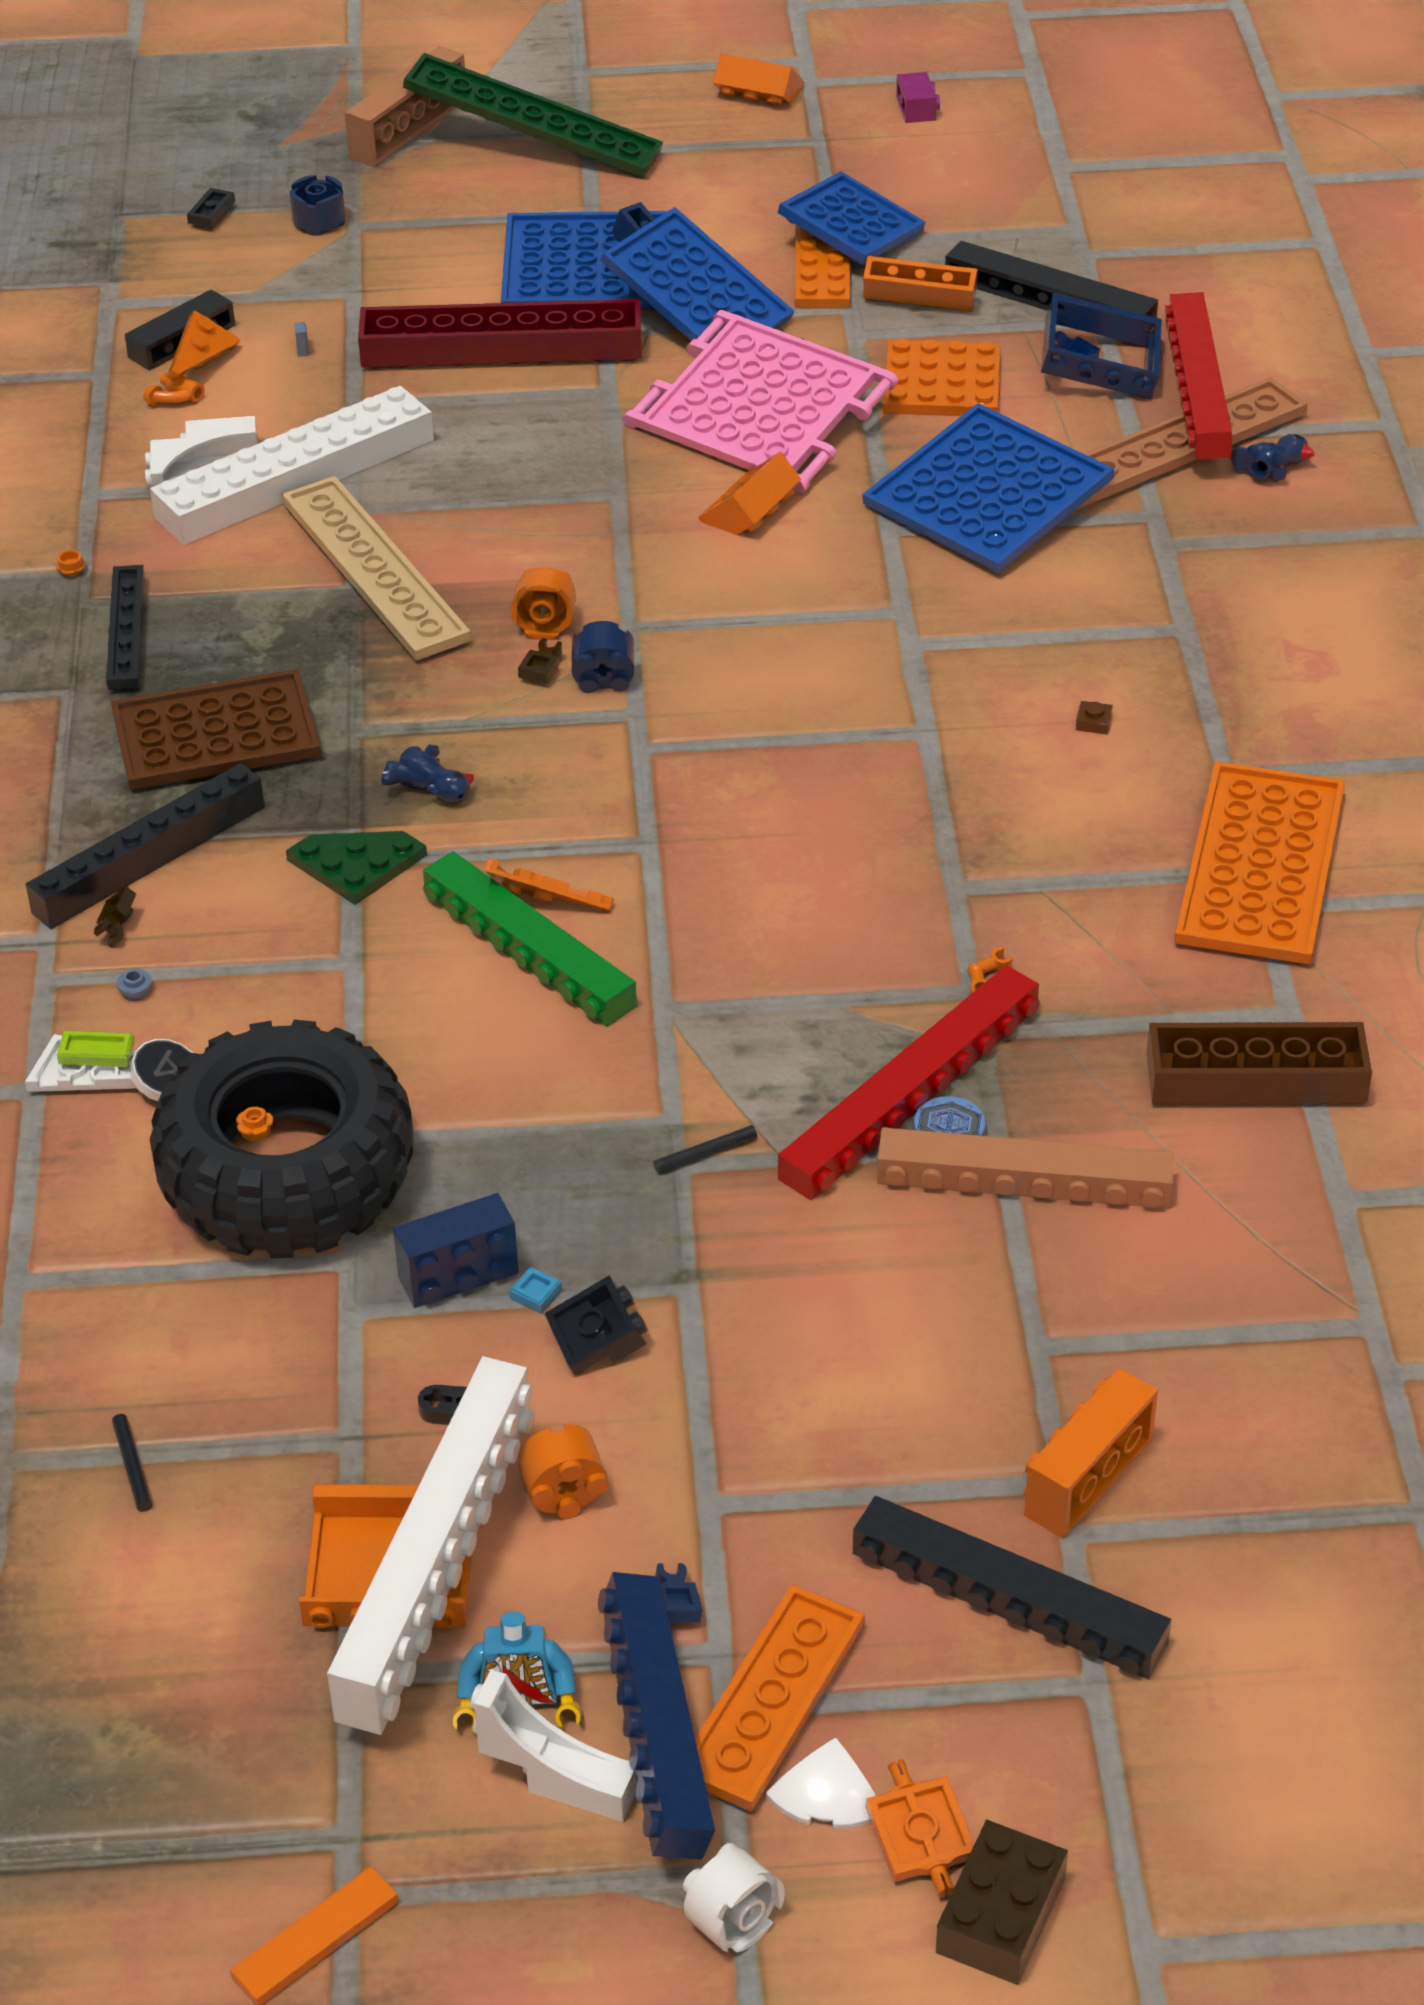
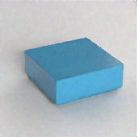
[510,1267,562,1314]

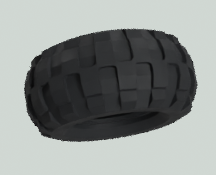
[149,1019,414,1259]

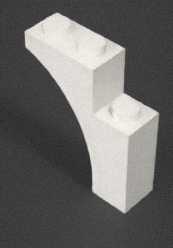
[145,416,258,487]
[470,1669,637,1822]

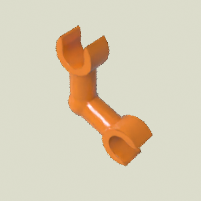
[967,947,1013,995]

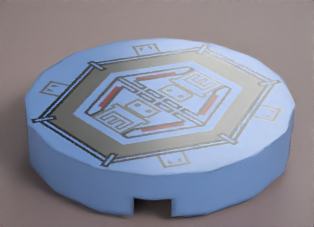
[914,1096,986,1136]

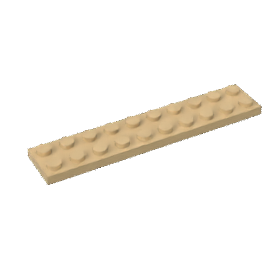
[282,476,471,661]

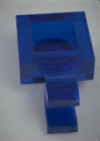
[1054,331,1100,358]

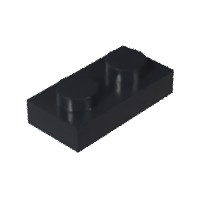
[187,188,235,228]

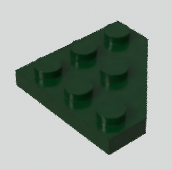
[286,831,427,905]

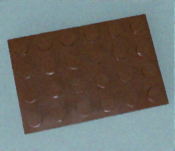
[111,669,321,790]

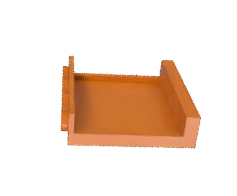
[299,1484,472,1629]

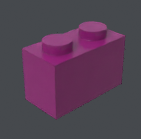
[896,72,940,123]

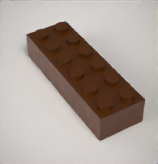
[1146,1022,1372,1103]

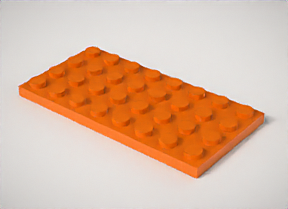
[1174,761,1345,965]

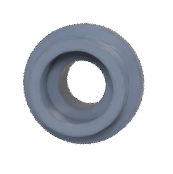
[117,969,152,1000]

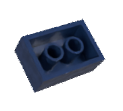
[393,1193,519,1308]

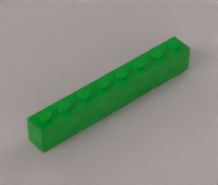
[423,851,637,1027]

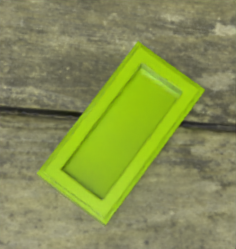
[57,1031,135,1067]

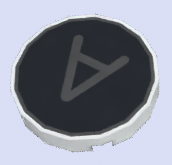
[130,1039,193,1101]

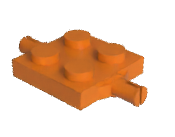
[865,1759,974,1898]

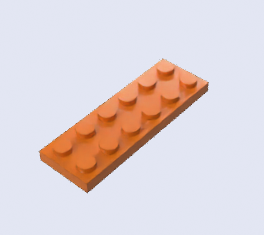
[795,224,850,308]
[695,1584,865,1812]

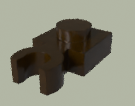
[518,638,562,684]

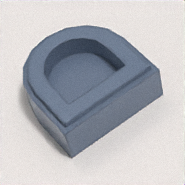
[295,322,309,357]

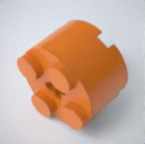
[511,567,576,640]
[518,1424,609,1519]

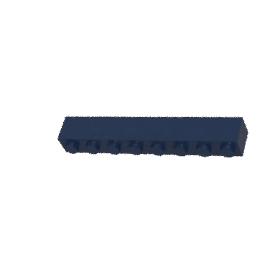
[598,1572,715,1860]

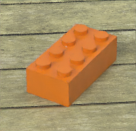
[1023,1367,1158,1539]

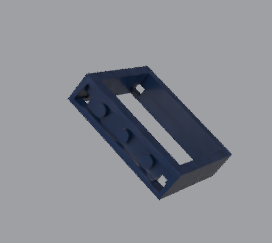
[1041,293,1162,399]

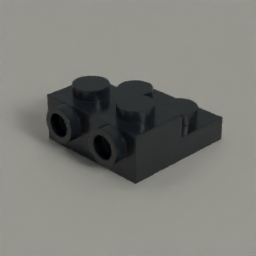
[544,1275,649,1375]

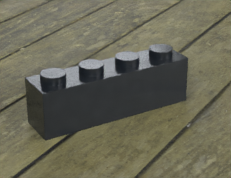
[124,289,235,371]

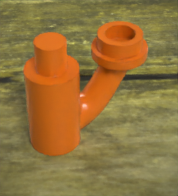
[143,373,205,407]

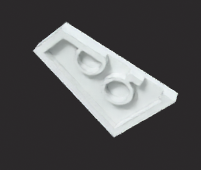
[25,1034,137,1092]

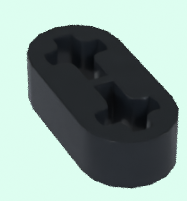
[418,1385,467,1425]

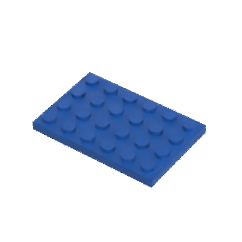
[600,207,794,344]

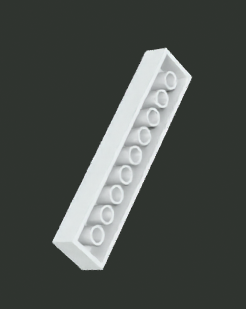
[150,386,434,546]
[327,1356,534,1735]

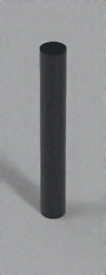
[653,1125,757,1174]
[112,1414,153,1512]

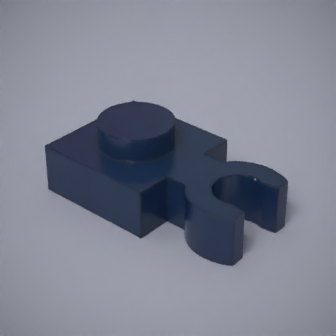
[655,1563,703,1623]

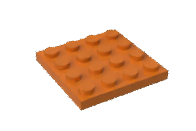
[883,339,1000,416]

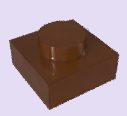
[1076,701,1113,735]

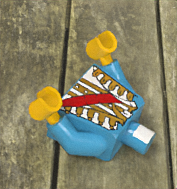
[452,1611,582,1732]

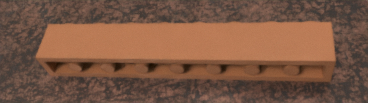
[877,1127,1174,1209]

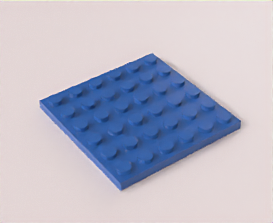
[501,211,667,311]
[862,403,1114,573]

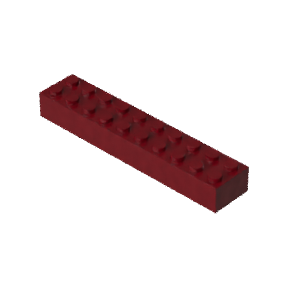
[358,299,642,368]

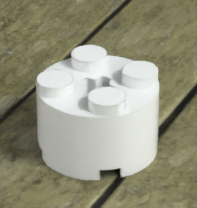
[683,1843,785,1952]

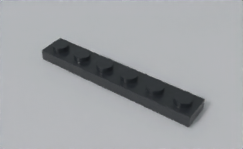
[106,565,145,690]

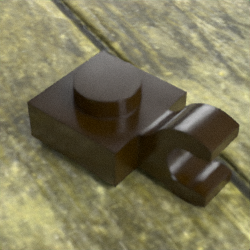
[94,886,136,947]

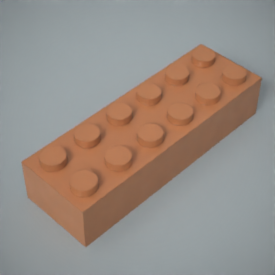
[345,46,465,167]

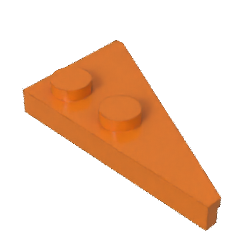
[167,310,240,380]
[485,858,614,912]

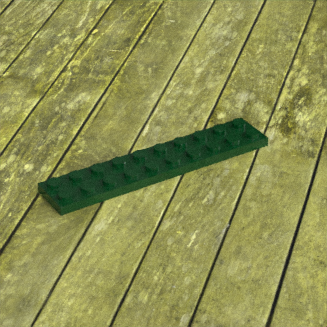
[403,53,663,178]

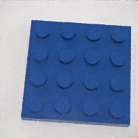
[777,171,926,265]

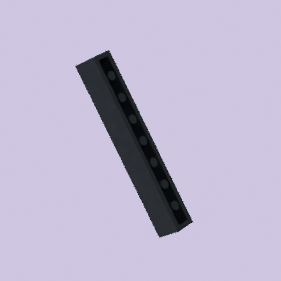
[945,241,1158,331]
[25,763,265,930]
[853,1495,1172,1680]

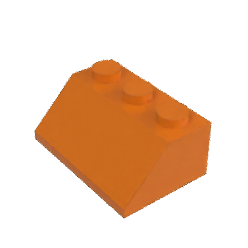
[713,53,805,106]
[698,451,802,535]

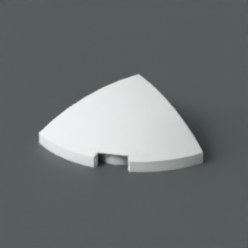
[766,1738,876,1830]

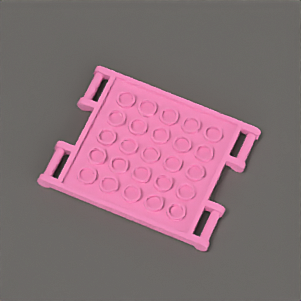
[622,310,899,494]

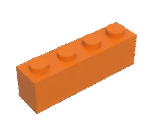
[863,256,977,312]

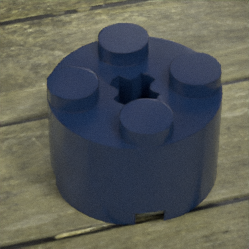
[290,175,345,236]
[571,621,634,693]

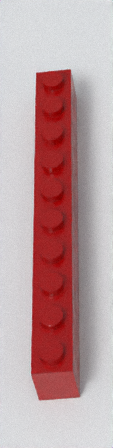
[1165,292,1232,460]
[778,965,1040,1201]

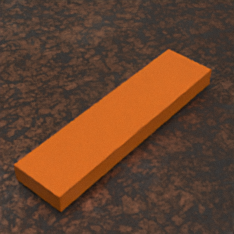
[230,1866,399,2005]

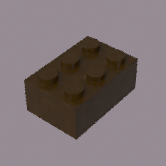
[936,1819,1068,1985]

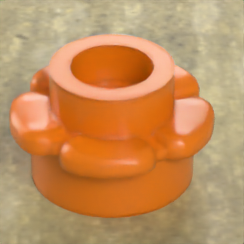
[55,550,85,577]
[236,1107,273,1141]

